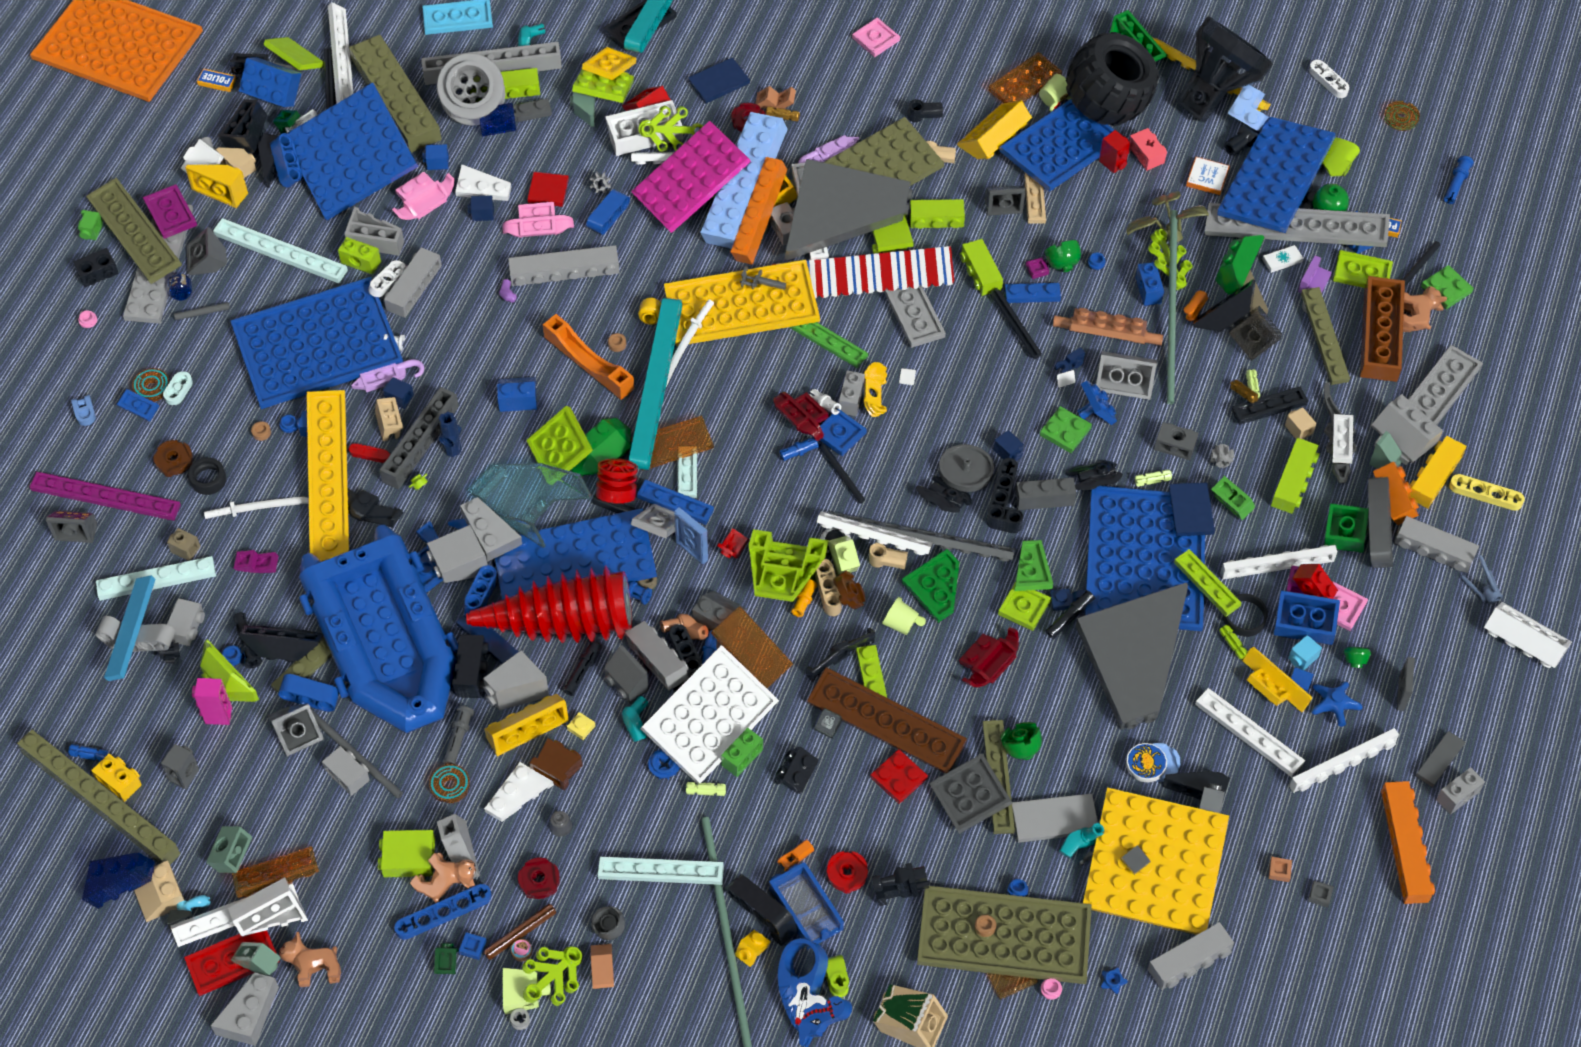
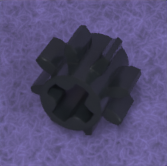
[159,640,180,663]

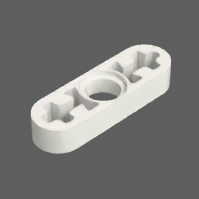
[1309,60,1349,98]
[368,260,406,297]

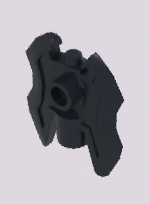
[1065,460,1123,490]
[916,475,972,513]

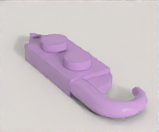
[798,135,859,163]
[351,359,424,392]

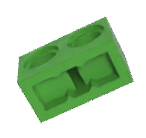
[1211,476,1255,520]
[721,727,763,777]

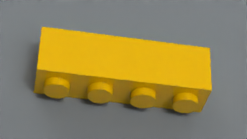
[1410,436,1467,509]

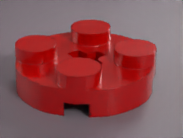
[827,851,868,894]

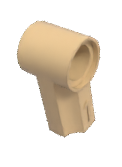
[926,141,956,163]
[869,543,908,569]

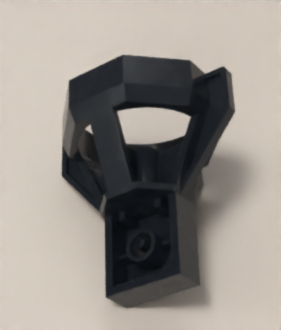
[1175,16,1273,122]

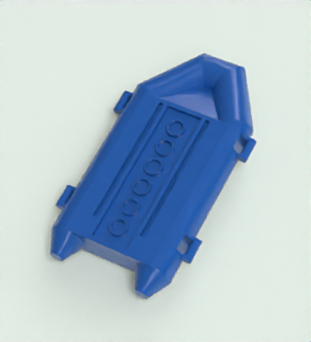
[299,525,458,734]

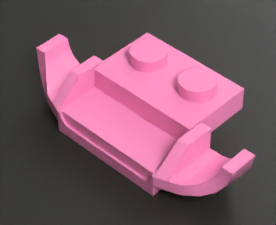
[392,172,454,220]
[502,202,574,238]

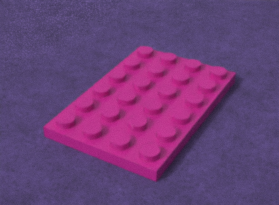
[631,121,751,233]

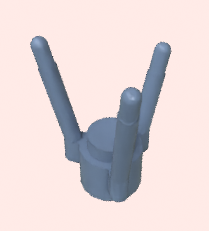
[1461,555,1503,604]

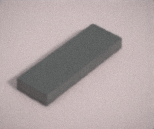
[1416,731,1466,788]

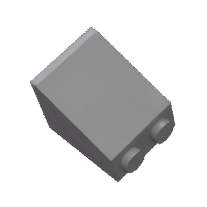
[426,525,488,583]
[483,650,549,710]

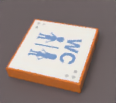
[1186,157,1230,195]

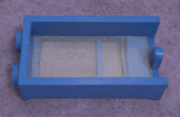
[769,862,844,950]

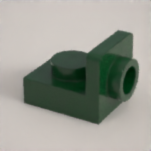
[273,110,300,134]
[434,943,459,974]

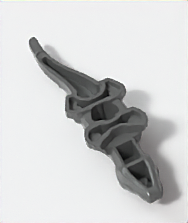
[1324,382,1357,483]

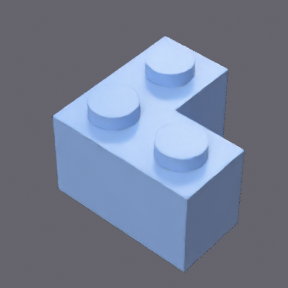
[1228,85,1270,132]

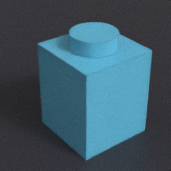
[1288,635,1322,670]

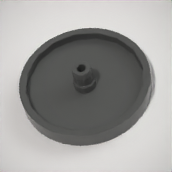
[939,444,994,492]

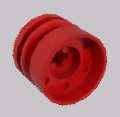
[596,459,638,503]

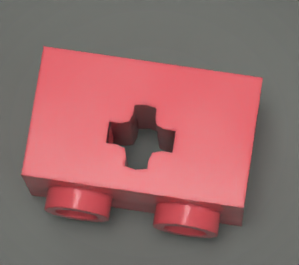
[1129,128,1167,170]

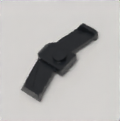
[348,488,403,527]
[806,627,875,682]

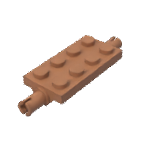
[1053,308,1163,346]

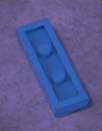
[1005,283,1061,303]

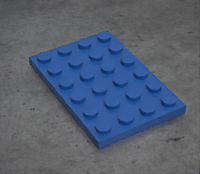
[1000,99,1114,192]

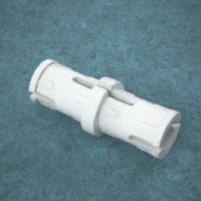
[809,389,841,415]

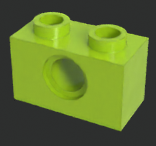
[338,237,381,275]

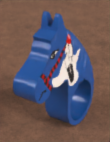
[778,939,852,1047]

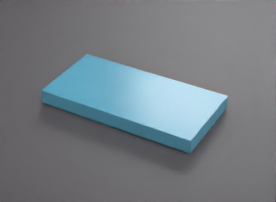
[422,0,493,35]

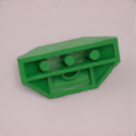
[1110,10,1167,62]
[1215,235,1265,295]
[570,418,631,477]

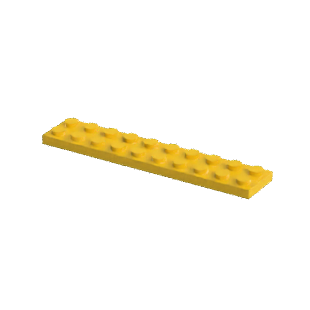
[307,390,349,561]

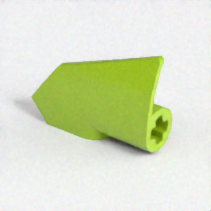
[1322,137,1360,177]

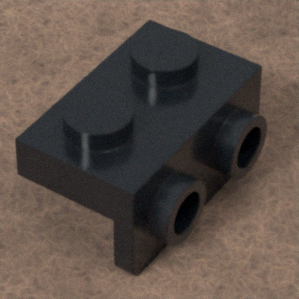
[229,53,269,74]
[774,747,819,794]

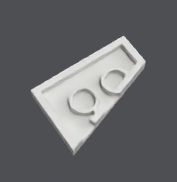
[456,165,511,201]
[484,762,554,822]

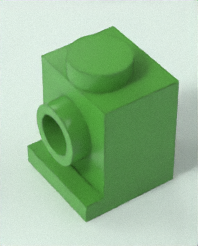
[78,210,103,240]

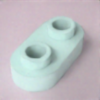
[163,371,193,405]

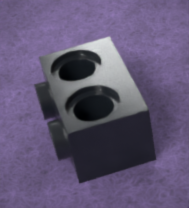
[73,248,119,287]

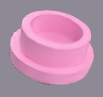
[78,310,97,328]
[1041,979,1062,1000]

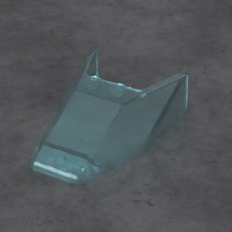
[467,463,592,548]

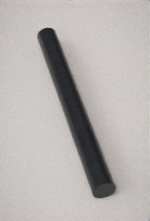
[1402,241,1440,287]
[819,444,865,504]

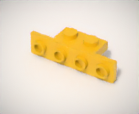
[1243,647,1312,712]

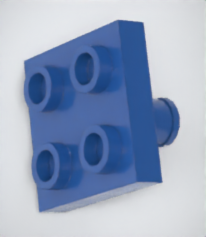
[1077,380,1117,425]

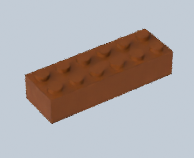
[1360,276,1405,382]

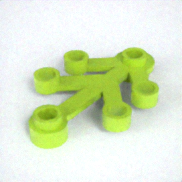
[638,105,703,152]
[1148,229,1193,290]
[522,947,582,1006]

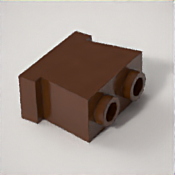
[529,738,583,791]

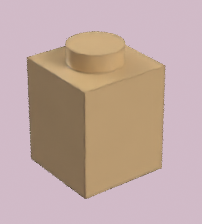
[1285,408,1316,439]

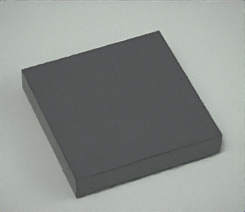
[1396,657,1415,711]

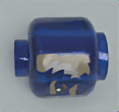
[167,273,192,301]

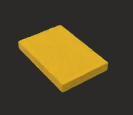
[582,47,637,80]

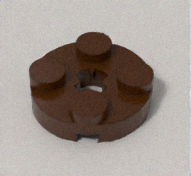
[153,440,193,477]
[833,571,866,609]

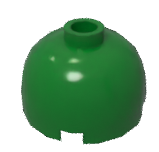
[1312,183,1349,211]
[1044,240,1081,273]
[1000,722,1042,760]

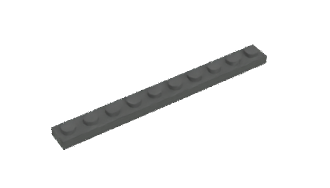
[827,511,1015,561]

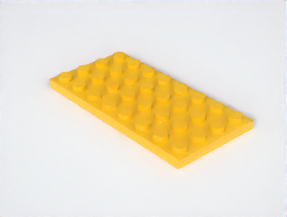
[664,260,820,346]

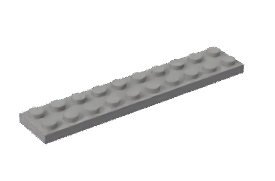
[1205,203,1390,247]

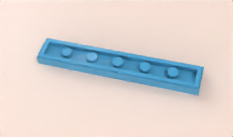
[104,575,156,681]

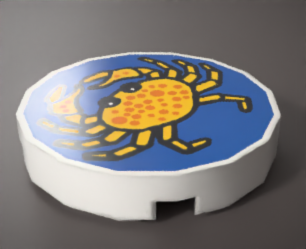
[1126,743,1167,783]

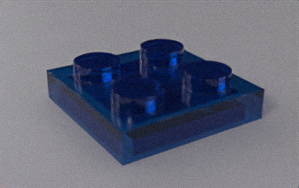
[479,103,516,137]

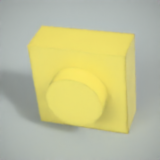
[567,712,595,740]

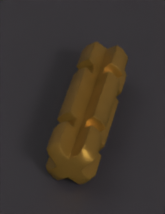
[766,106,800,122]
[1230,380,1258,403]

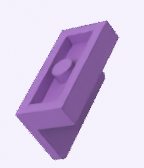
[1298,256,1332,293]

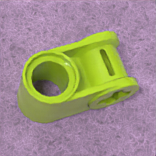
[825,954,849,998]

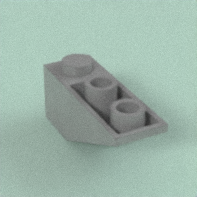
[437,814,480,879]

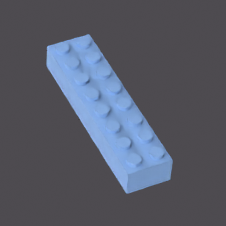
[700,112,787,249]

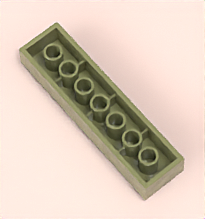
[349,35,442,153]

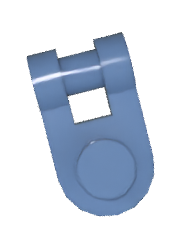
[71,395,96,426]

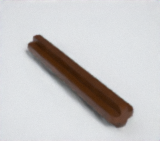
[483,904,556,960]

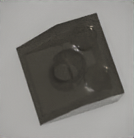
[1229,306,1282,361]

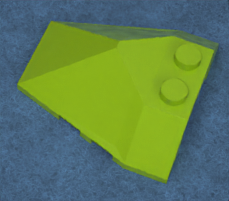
[749,529,829,602]

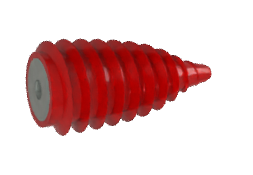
[466,565,632,643]

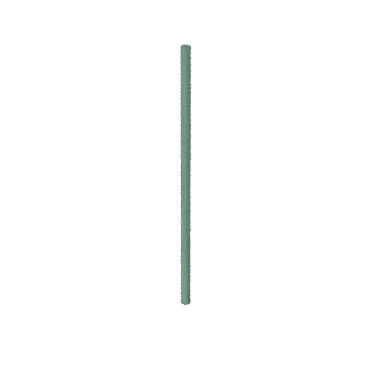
[1167,210,1178,405]
[701,817,752,1047]

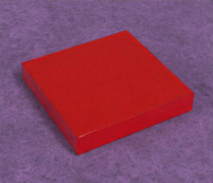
[528,172,569,207]

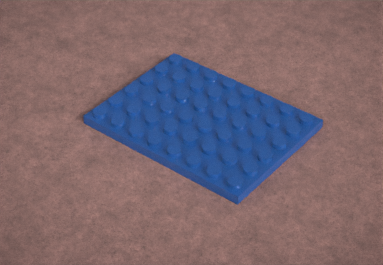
[231,277,403,409]
[1085,486,1205,631]

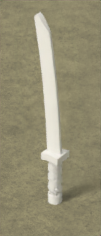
[666,299,714,387]
[204,497,309,519]

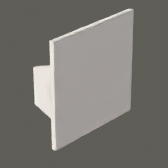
[181,139,224,173]

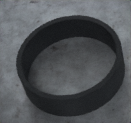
[1223,594,1268,637]

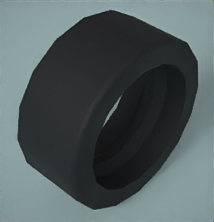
[188,457,227,495]

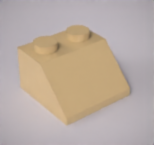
[133,861,185,922]

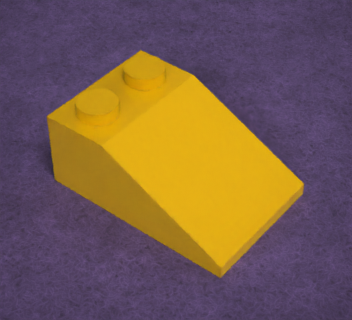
[185,165,248,208]

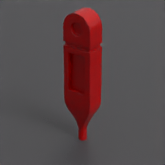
[349,443,391,463]

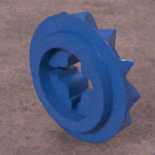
[648,749,680,780]

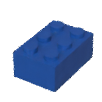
[239,57,302,107]
[1273,591,1340,645]

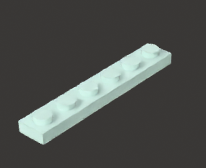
[96,556,216,601]
[598,857,724,885]

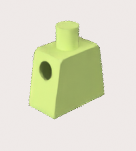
[828,536,860,576]
[503,968,551,1014]

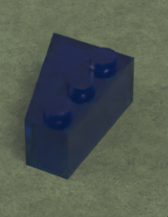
[82,852,155,909]

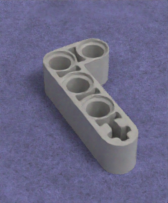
[95,616,176,652]

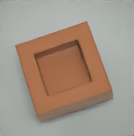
[1268,857,1292,882]

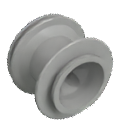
[437,53,505,126]

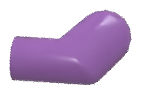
[499,279,517,303]

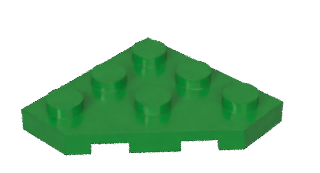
[902,549,960,623]

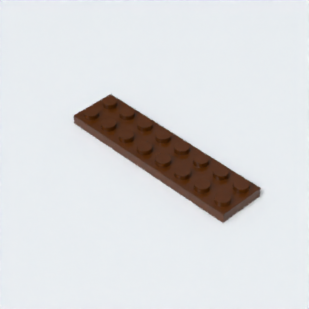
[807,667,967,774]

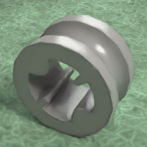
[510,1008,530,1030]

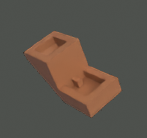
[755,86,796,109]
[591,944,614,989]

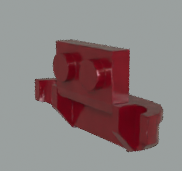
[773,391,829,441]
[959,627,1019,687]

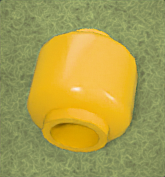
[638,298,661,325]

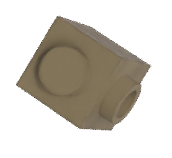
[167,528,201,561]

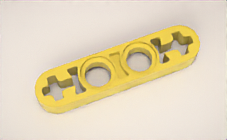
[1449,474,1525,511]

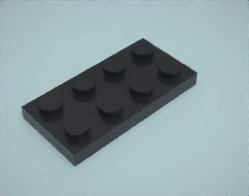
[603,0,677,51]

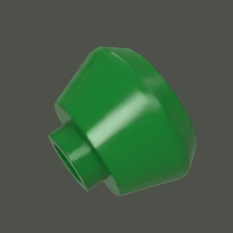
[1344,647,1371,668]

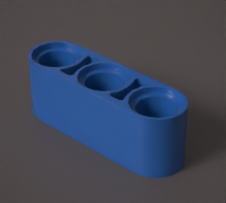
[270,133,302,188]
[586,189,630,235]
[464,565,497,616]
[278,674,340,712]

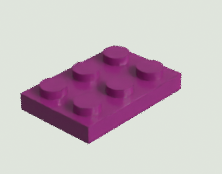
[143,184,197,239]

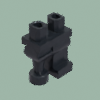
[872,863,929,906]

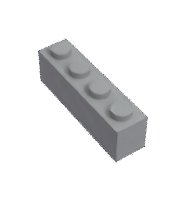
[384,247,442,318]
[1395,516,1479,573]
[625,621,689,691]
[1147,922,1234,990]

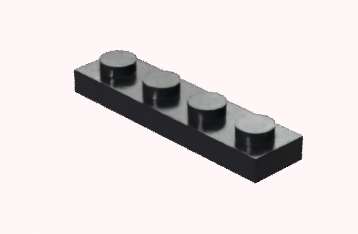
[1231,386,1308,425]

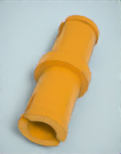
[792,579,817,617]

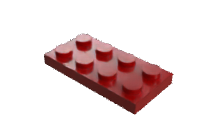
[184,930,280,996]

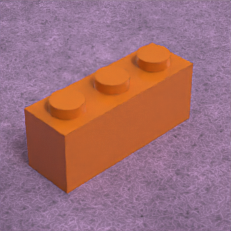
[1373,461,1419,525]

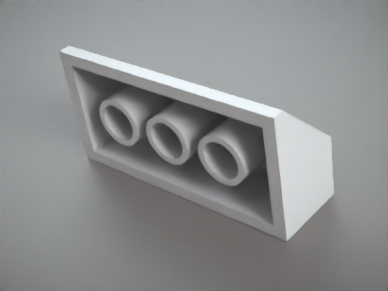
[605,100,683,156]
[1484,602,1572,668]

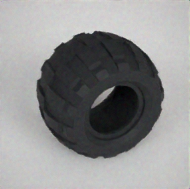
[1066,32,1159,126]

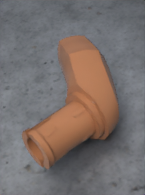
[660,614,708,640]

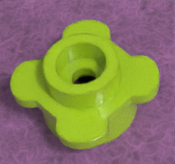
[408,473,428,490]

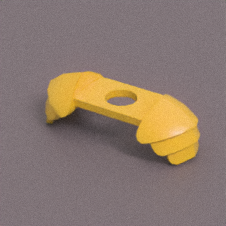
[863,362,887,417]

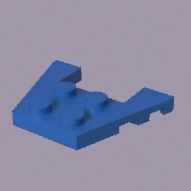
[409,521,443,593]

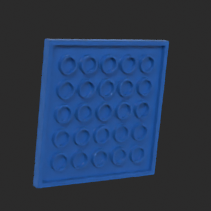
[286,82,419,220]

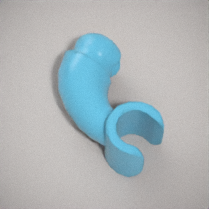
[177,895,211,913]

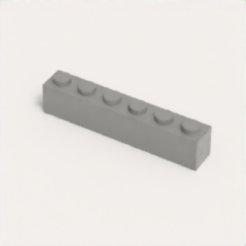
[508,245,619,286]

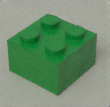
[1324,504,1369,553]

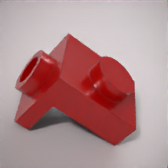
[717,528,750,559]

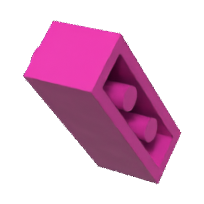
[192,678,232,725]

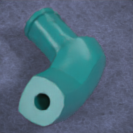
[518,23,545,47]
[622,696,648,742]
[1059,823,1104,858]

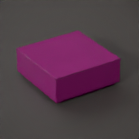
[1026,257,1049,279]

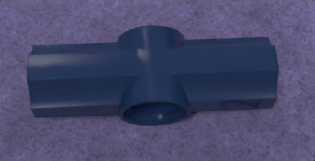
[438,411,462,457]

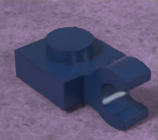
[1054,347,1085,373]
[1050,589,1085,611]

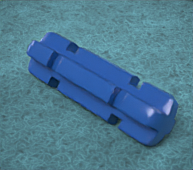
[68,744,109,761]

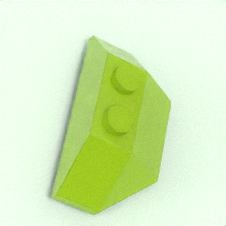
[200,639,259,702]

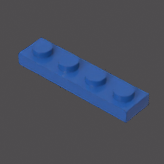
[637,480,714,525]

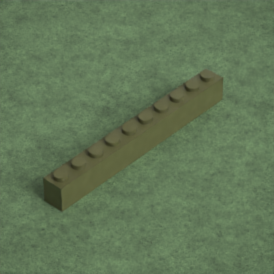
[17,729,180,865]

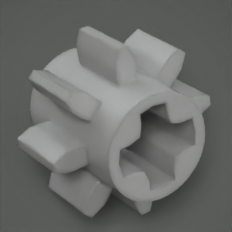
[590,171,611,193]
[1210,444,1235,468]

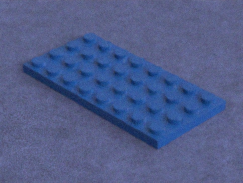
[1217,116,1335,233]
[495,508,657,600]

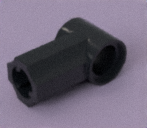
[907,99,943,123]
[1224,125,1259,156]

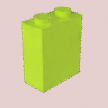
[378,830,435,877]

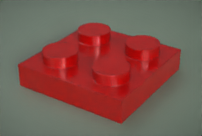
[870,750,928,804]

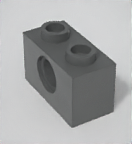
[1154,422,1199,461]
[161,744,199,789]

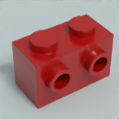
[1099,130,1130,173]
[1293,564,1338,599]

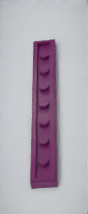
[29,471,181,521]

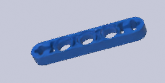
[394,884,492,940]

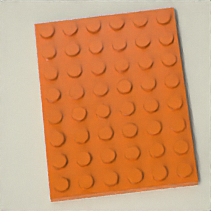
[30,0,203,102]

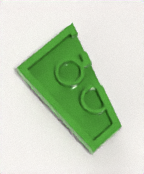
[1014,540,1053,591]

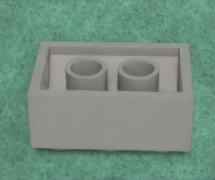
[1096,351,1157,400]
[1371,394,1443,463]

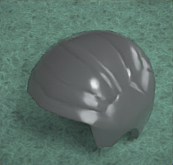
[591,906,625,940]

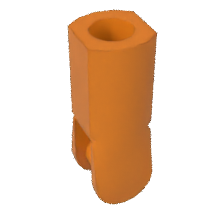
[1184,291,1208,321]
[777,839,814,872]

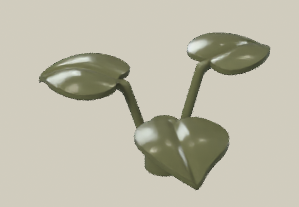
[1126,191,1209,243]

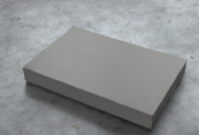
[631,504,675,538]

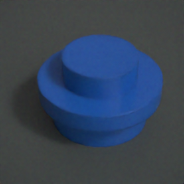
[1088,253,1106,270]
[280,415,297,433]
[1007,879,1028,897]

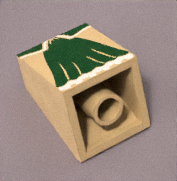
[873,984,948,1047]

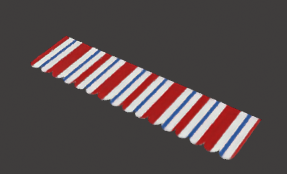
[772,246,954,298]

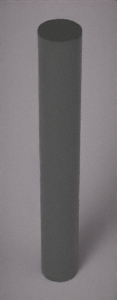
[174,302,230,320]

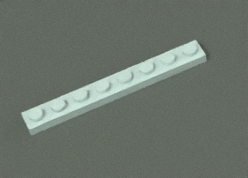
[213,218,348,283]

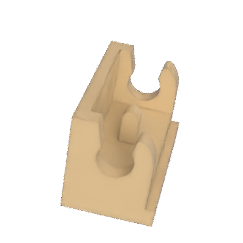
[375,397,403,441]

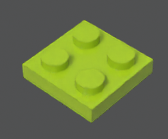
[998,582,1051,631]

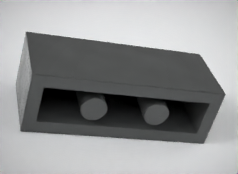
[1015,478,1076,510]

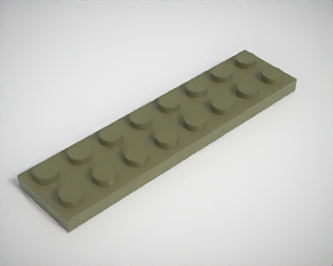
[86,177,182,284]

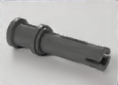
[443,706,474,766]

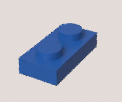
[117,389,159,422]

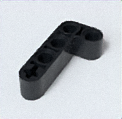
[986,458,1023,533]
[670,624,703,694]
[725,874,798,946]

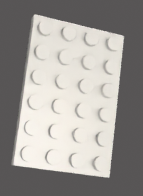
[640,645,779,784]

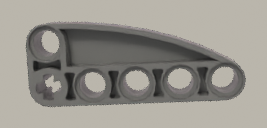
[1368,477,1393,568]

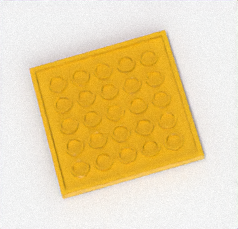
[1083,788,1229,935]

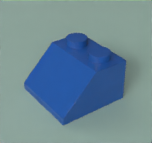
[497,377,537,412]

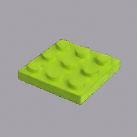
[572,69,634,103]
[526,406,593,485]

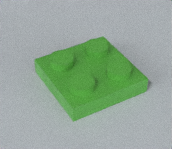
[1421,265,1474,310]
[1040,406,1092,453]

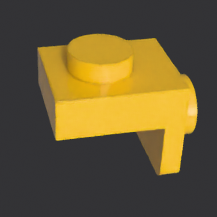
[735,930,771,967]

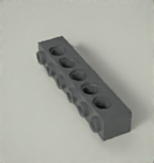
[380,387,459,490]

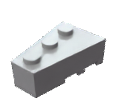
[211,973,279,1046]

